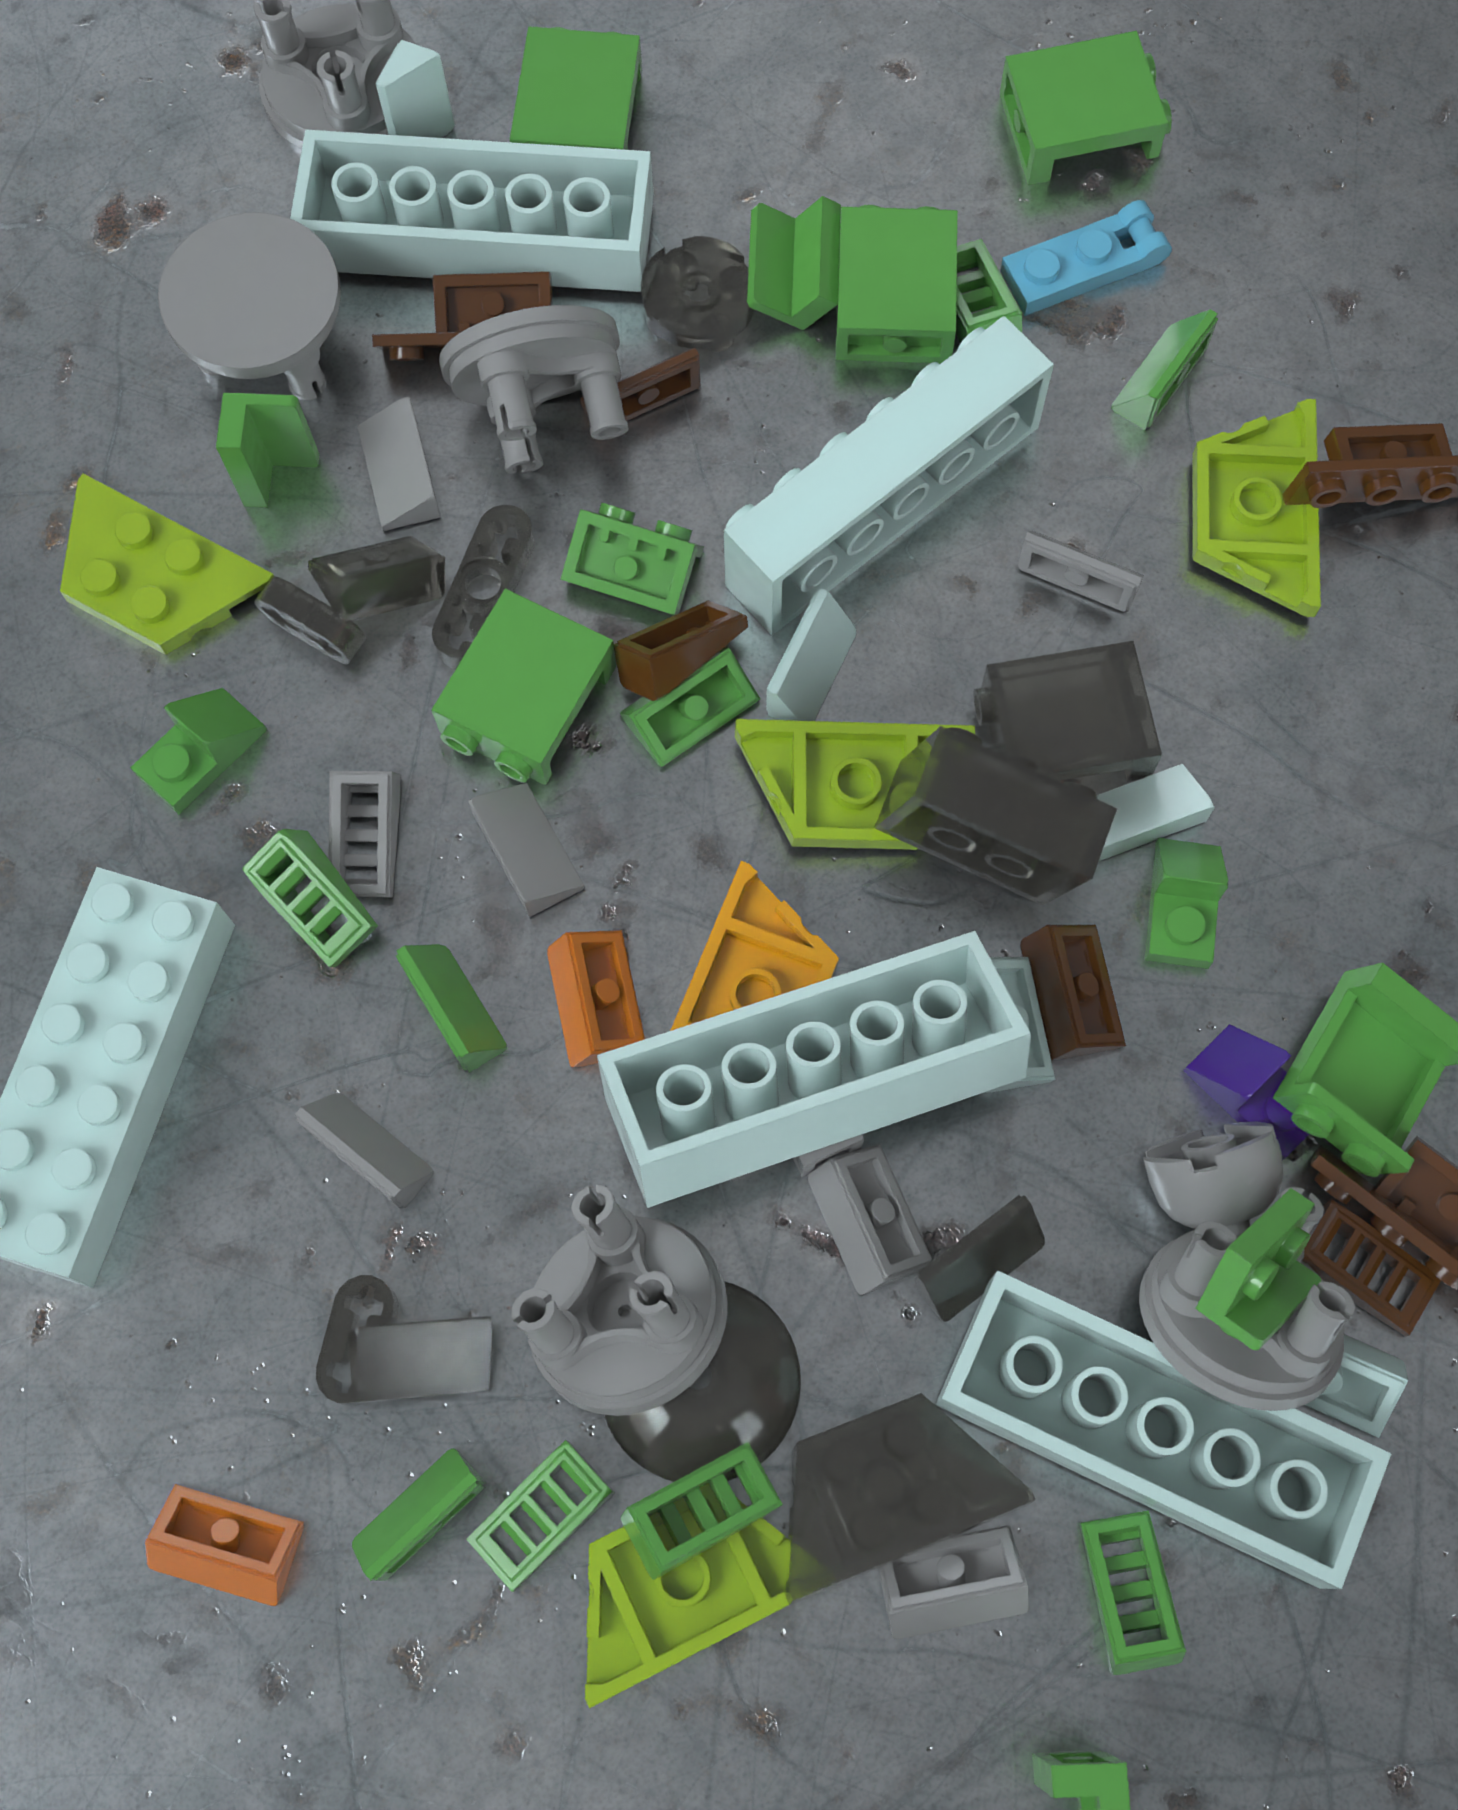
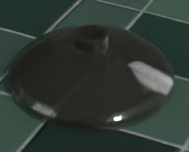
[604,1281,801,1484]

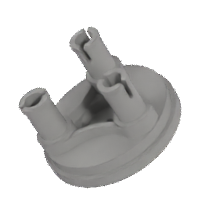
[253,0,416,149]
[158,212,341,400]
[439,305,629,474]
[511,1185,728,1416]
[1139,1187,1355,1411]

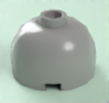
[1143,1122,1284,1236]

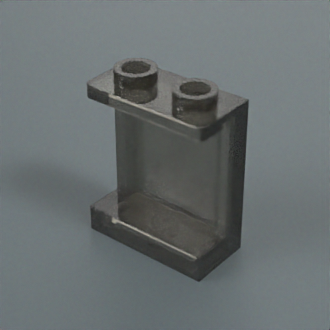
[974,641,1162,800]

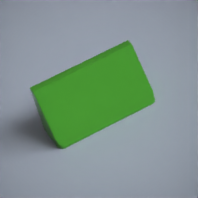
[1111,309,1218,430]
[620,647,760,767]
[395,944,507,1073]
[352,1448,486,1581]

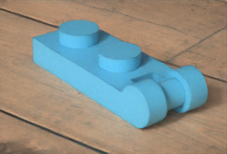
[1000,200,1172,316]

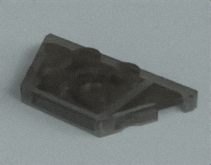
[785,1393,1036,1605]

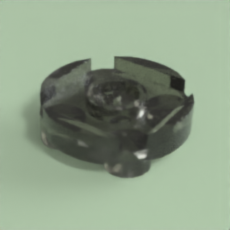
[641,236,755,352]

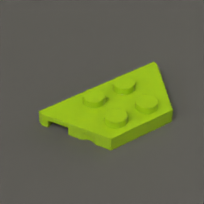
[1192,399,1321,617]
[60,473,278,655]
[735,719,975,850]
[585,1483,835,1709]

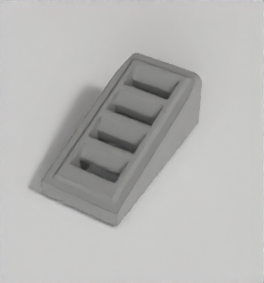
[328,771,401,898]

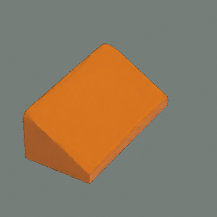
[547,930,645,1067]
[145,1484,304,1606]

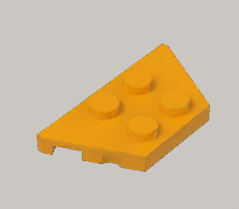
[670,861,839,1031]

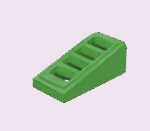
[956,238,1022,344]
[242,829,378,967]
[466,1440,615,1592]
[621,1442,783,1580]
[1080,1510,1186,1675]

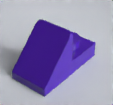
[1183,1024,1309,1161]

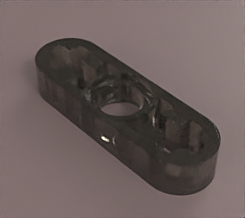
[432,505,535,669]

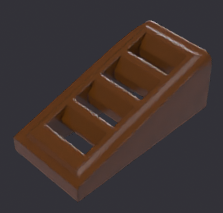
[613,600,748,701]
[1302,1200,1441,1337]

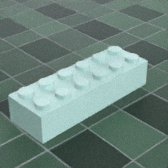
[290,130,654,292]
[724,316,1054,636]
[0,867,235,1288]
[597,931,1031,1208]
[935,1270,1391,1589]

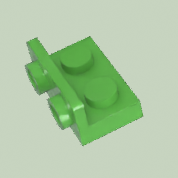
[560,502,704,615]
[1195,1188,1321,1350]

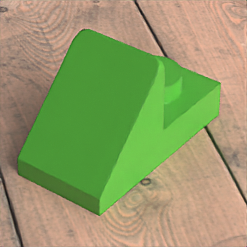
[130,688,267,815]
[1145,838,1229,969]

